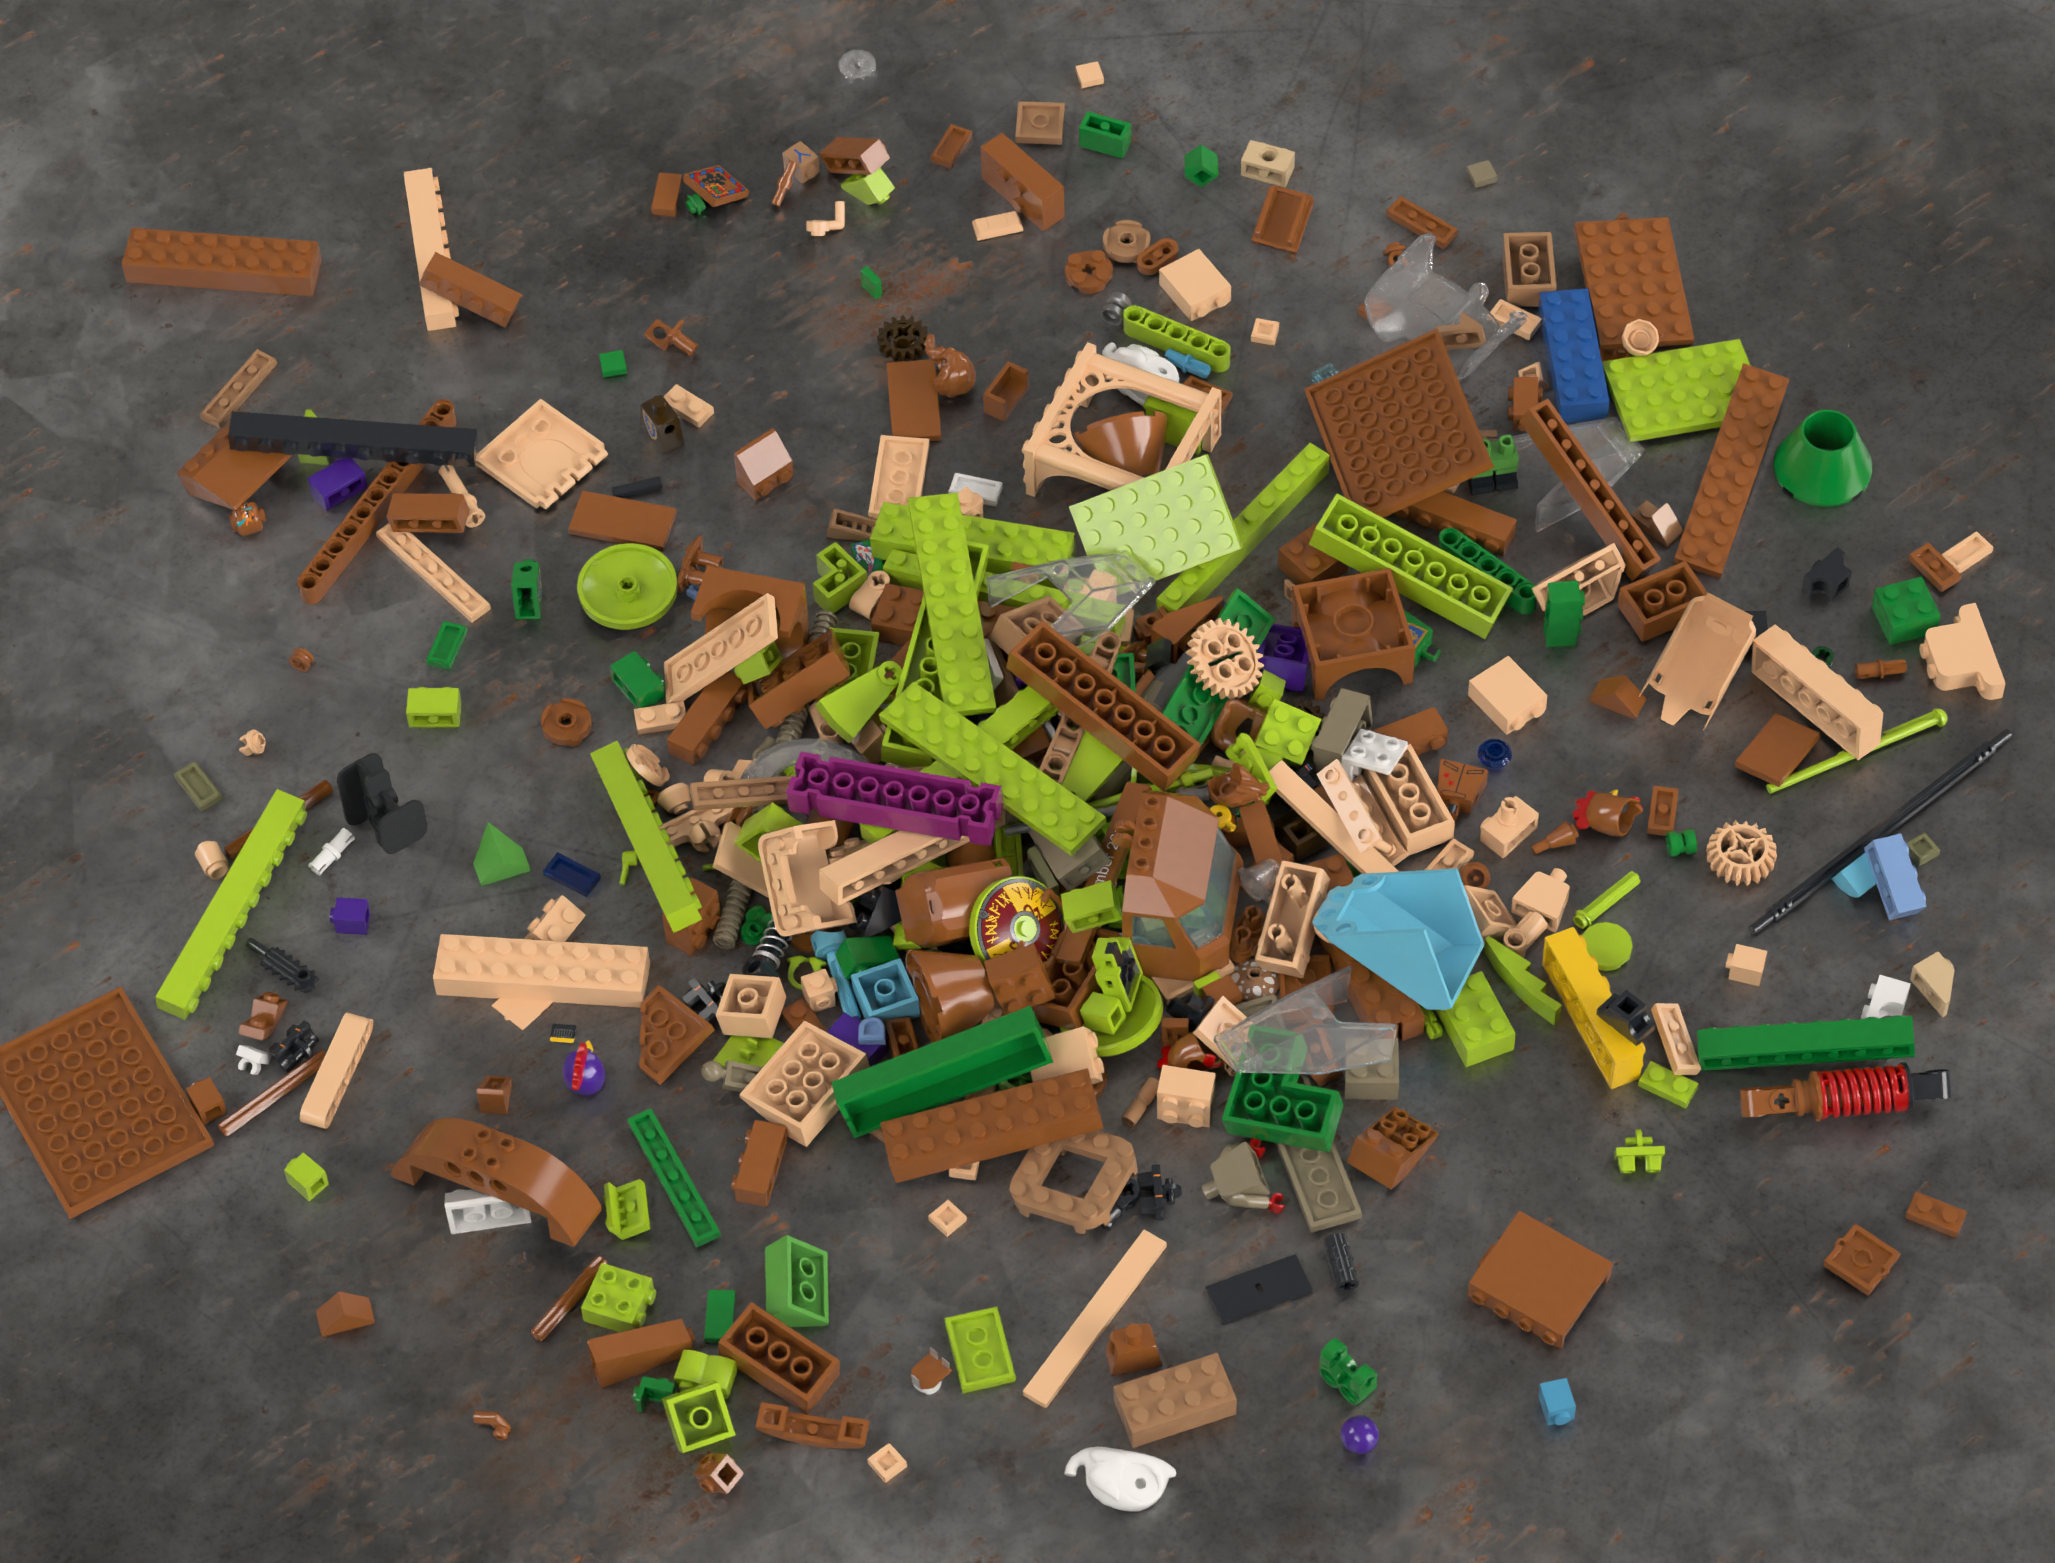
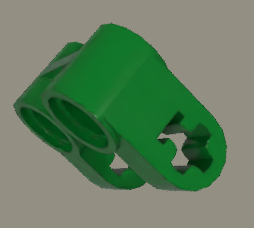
[1319,1338,1377,1406]

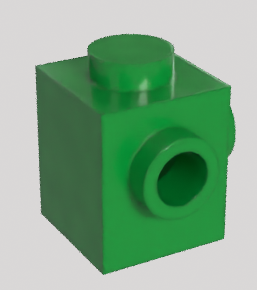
[1184,145,1218,188]

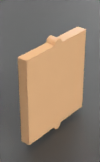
[492,997,553,1030]

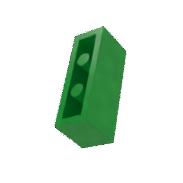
[1543,581,1585,647]

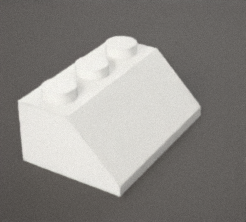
[445,1189,532,1234]

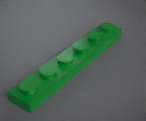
[627,1108,721,1248]

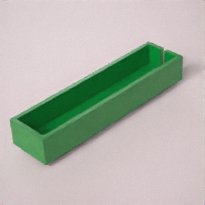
[831,1005,1053,1138]

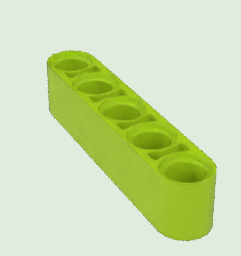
[1123,305,1230,373]

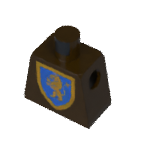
[640,395,684,455]

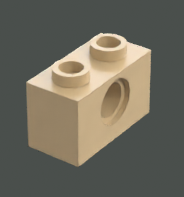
[1241,140,1295,187]

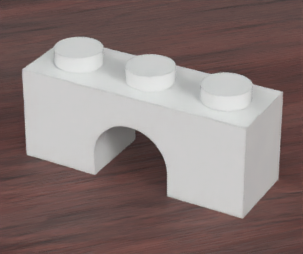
[1861,975,1910,1061]

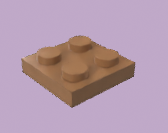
[1015,101,1065,145]

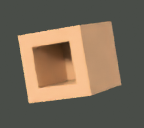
[1725,944,1767,986]

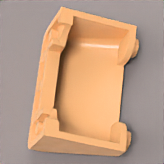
[758,820,857,936]

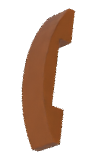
[755,1402,870,1449]

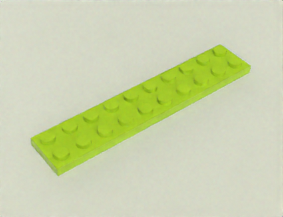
[908,493,996,716]
[879,682,1106,856]

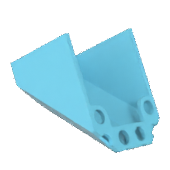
[1312,868,1485,1010]

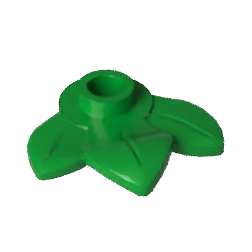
[741,905,773,946]

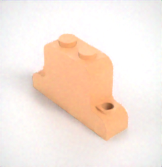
[1920,603,2006,700]

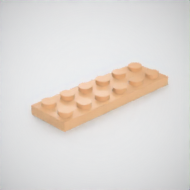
[664,593,778,704]

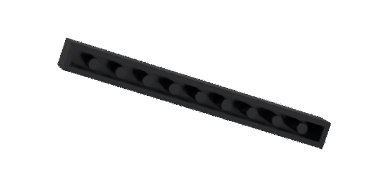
[228,411,478,468]

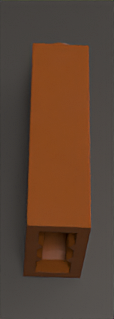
[587,1318,696,1389]

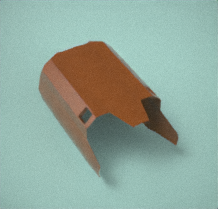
[895,855,1014,948]

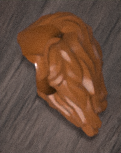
[1207,763,1268,808]

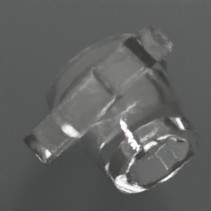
[1237,858,1280,905]

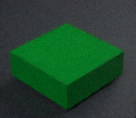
[860,266,882,300]
[599,350,627,378]

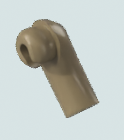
[752,736,776,765]

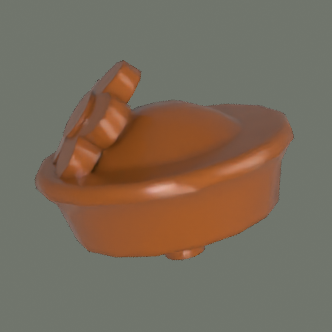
[1459,862,1491,889]

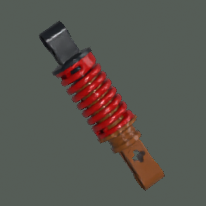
[1739,1062,1951,1121]

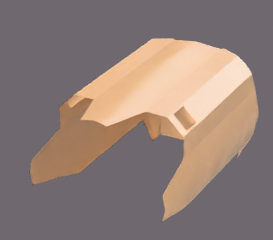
[1639,592,1756,730]

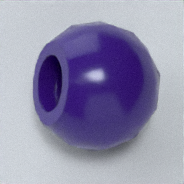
[1340,1415,1379,1455]

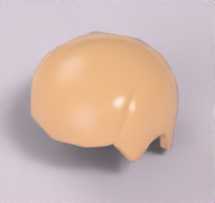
[1622,319,1659,356]

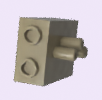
[1029,829,1111,892]

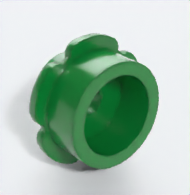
[685,193,706,215]

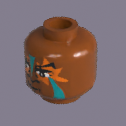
[229,501,267,536]

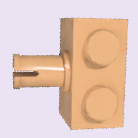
[1480,796,1539,858]

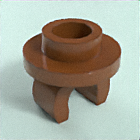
[1382,242,1407,267]

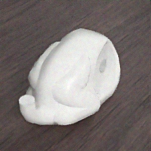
[1102,342,1179,406]
[1065,1447,1176,1511]

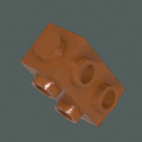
[1508,377,1543,432]

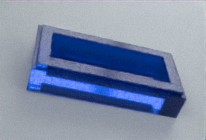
[543,852,601,897]

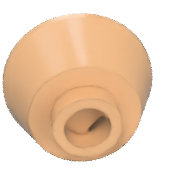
[657,783,691,815]

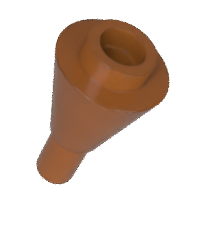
[1531,821,1579,855]

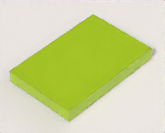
[944,1307,1016,1393]

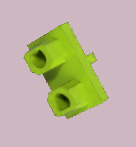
[1614,1129,1665,1173]

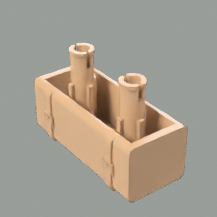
[1255,861,1330,978]

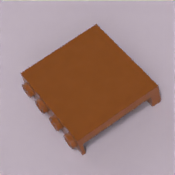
[1467,1211,1613,1348]

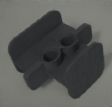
[337,753,428,854]

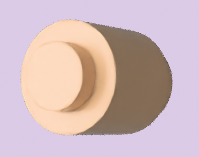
[195,841,229,880]

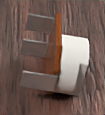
[911,1347,952,1395]

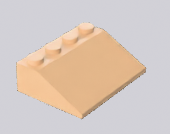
[739,1021,870,1147]

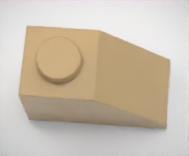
[1910,951,1954,1017]

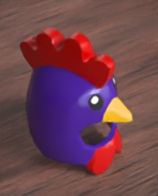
[562,1040,606,1096]

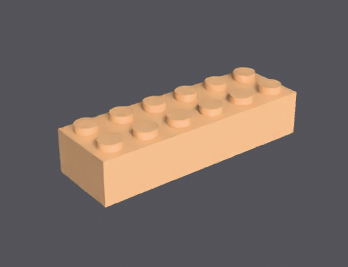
[1751,624,1883,760]

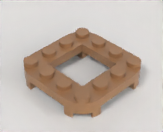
[1010,1130,1138,1234]

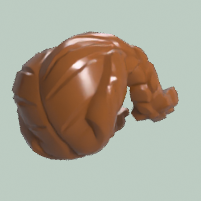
[924,334,976,398]

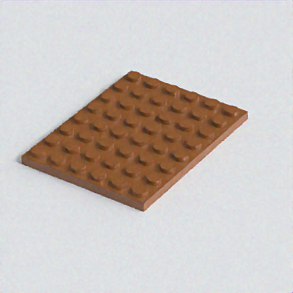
[1304,328,1494,518]
[0,986,214,1219]

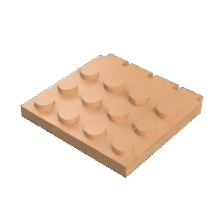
[475,399,608,509]

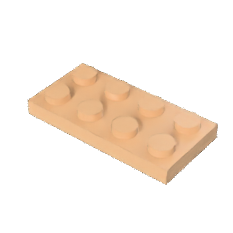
[868,435,930,519]

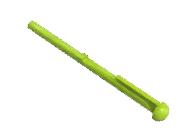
[1766,709,1947,794]

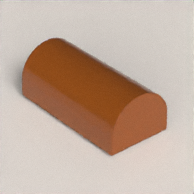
[884,1017,919,1058]

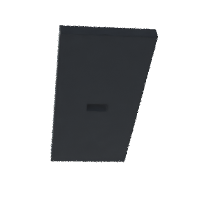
[1205,1254,1313,1325]

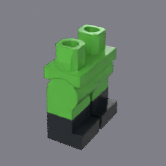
[1467,435,1519,496]

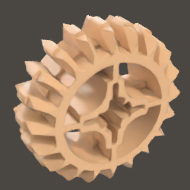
[1706,820,1777,887]

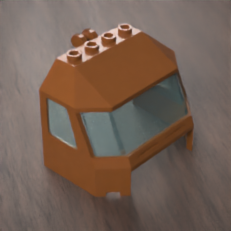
[1111,790,1243,982]

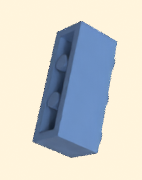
[1864,834,1927,921]

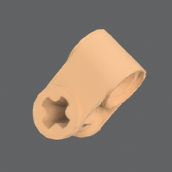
[849,571,890,620]

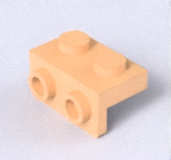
[525,895,586,942]

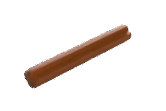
[531,1256,608,1341]

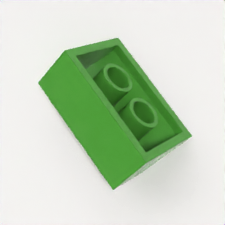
[765,1235,829,1327]

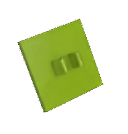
[713,1035,784,1068]

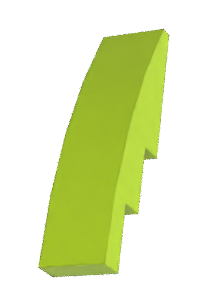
[1484,936,1562,1025]

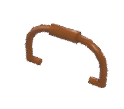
[1015,888,1068,968]

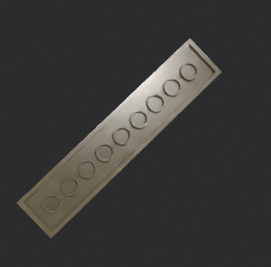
[1234,994,1362,1233]

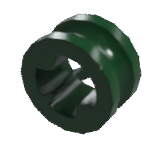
[1812,646,1834,669]

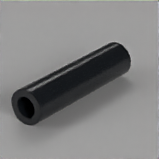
[612,476,662,498]

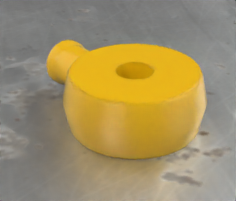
[1210,805,1236,832]

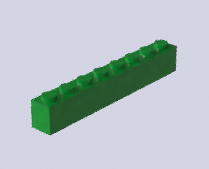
[1697,1015,1915,1071]

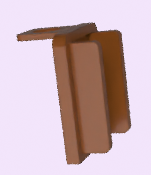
[1251,185,1314,255]

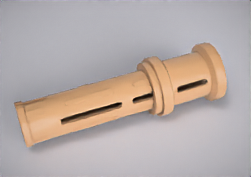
[439,465,485,527]

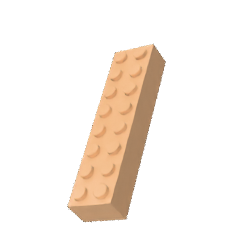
[433,934,650,1008]

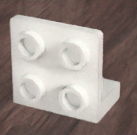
[1341,729,1408,782]

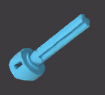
[810,929,861,1019]

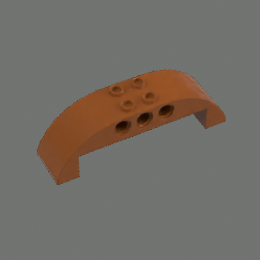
[391,1118,602,1247]

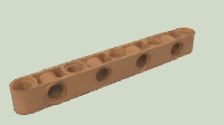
[1039,631,1121,785]

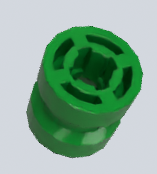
[1666,828,1697,857]

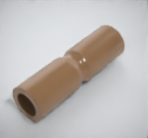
[1121,1077,1159,1127]

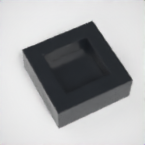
[1146,638,1171,671]

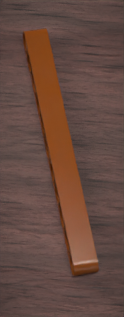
[297,399,457,605]

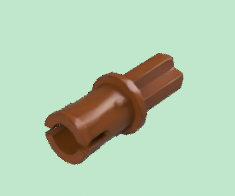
[1855,658,1907,679]

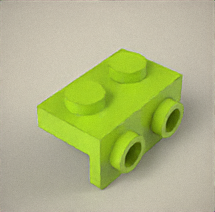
[603,1179,650,1240]

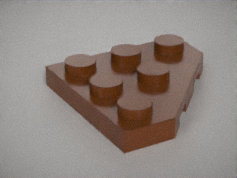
[639,985,714,1086]

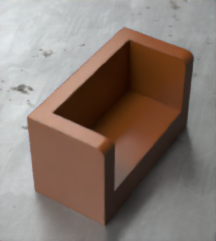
[983,361,1030,422]

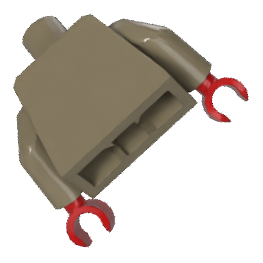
[1202,1139,1285,1214]

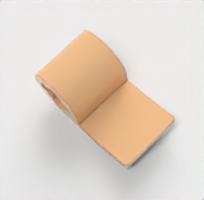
[703,759,755,782]

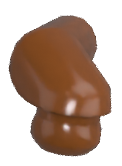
[473,1410,511,1441]

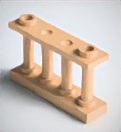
[1317,759,1409,866]

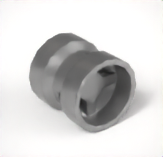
[1100,292,1131,326]

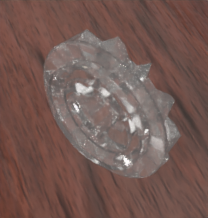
[839,50,876,81]

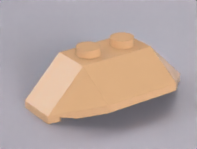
[1531,543,1626,616]

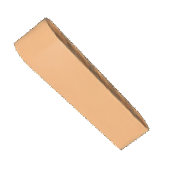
[300,1013,373,1129]

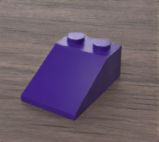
[1258,624,1309,692]

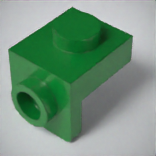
[632,1376,676,1413]

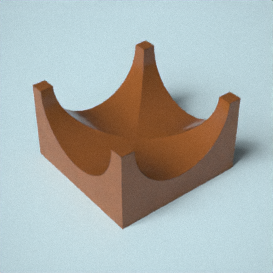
[691,565,810,659]
[1291,568,1415,701]

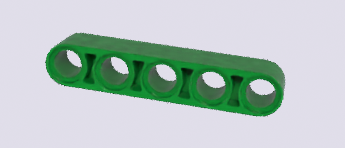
[1438,528,1537,614]

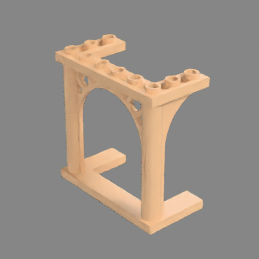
[1022,342,1221,497]

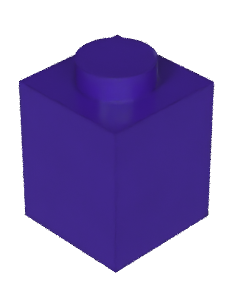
[330,897,371,935]

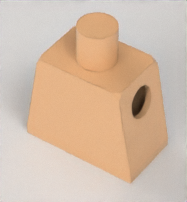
[1511,868,1570,933]

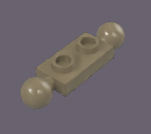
[701,1060,762,1092]

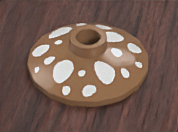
[1229,958,1279,1002]

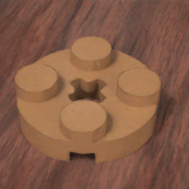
[1103,220,1150,263]

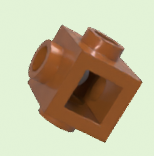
[693,1453,744,1494]

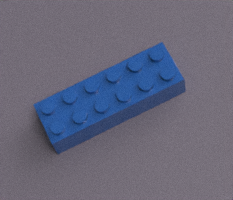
[1538,288,1609,423]

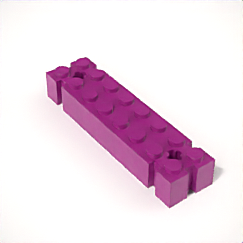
[786,751,1003,846]

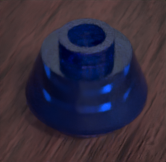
[1477,739,1512,772]

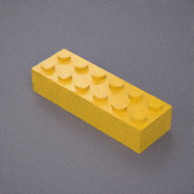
[1542,927,1645,1089]

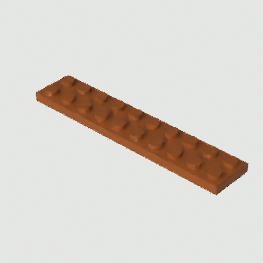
[1673,363,1790,579]

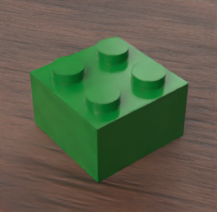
[1872,577,1941,645]

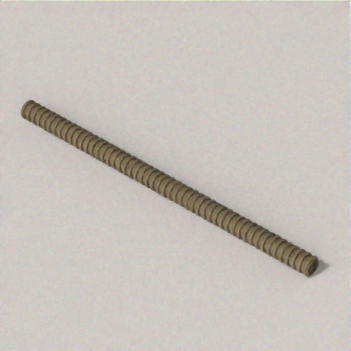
[713,611,838,949]

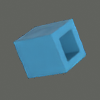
[1538,1378,1576,1425]

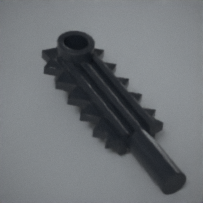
[246,938,319,993]

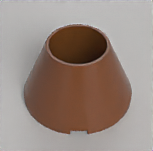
[1072,411,1168,492]
[906,950,994,1043]

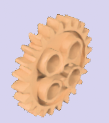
[1186,618,1264,700]

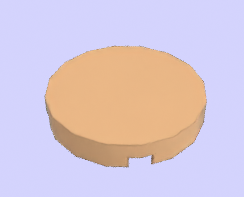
[626,744,670,787]

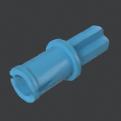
[1164,348,1211,378]

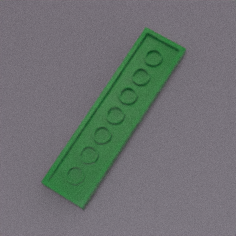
[1161,588,1276,747]

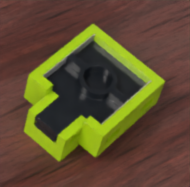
[1092,937,1143,1012]

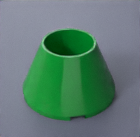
[1773,410,1872,506]

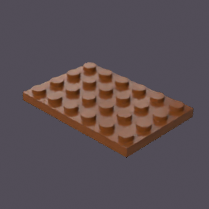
[1574,217,1694,350]

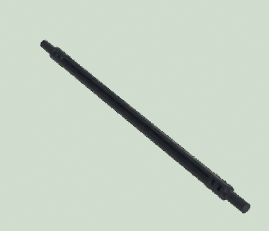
[1749,729,2012,935]

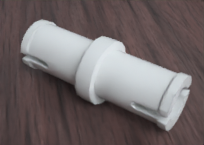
[308,828,355,876]

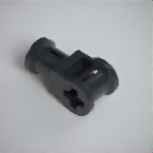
[1099,1178,1140,1231]

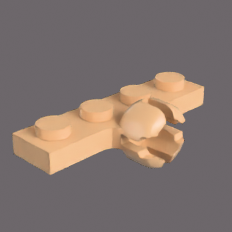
[659,807,746,853]

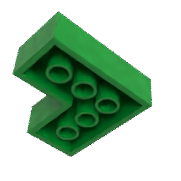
[1222,1025,1344,1153]

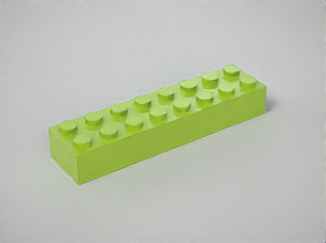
[1309,494,1513,639]
[870,502,1076,589]

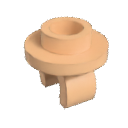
[239,729,266,756]

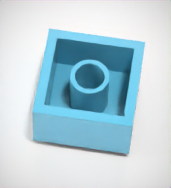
[851,959,920,1023]

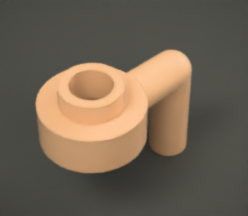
[806,201,845,236]

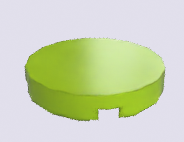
[1582,922,1633,971]

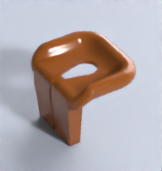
[1211,697,1267,752]

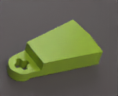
[815,661,902,743]
[1062,730,1125,802]

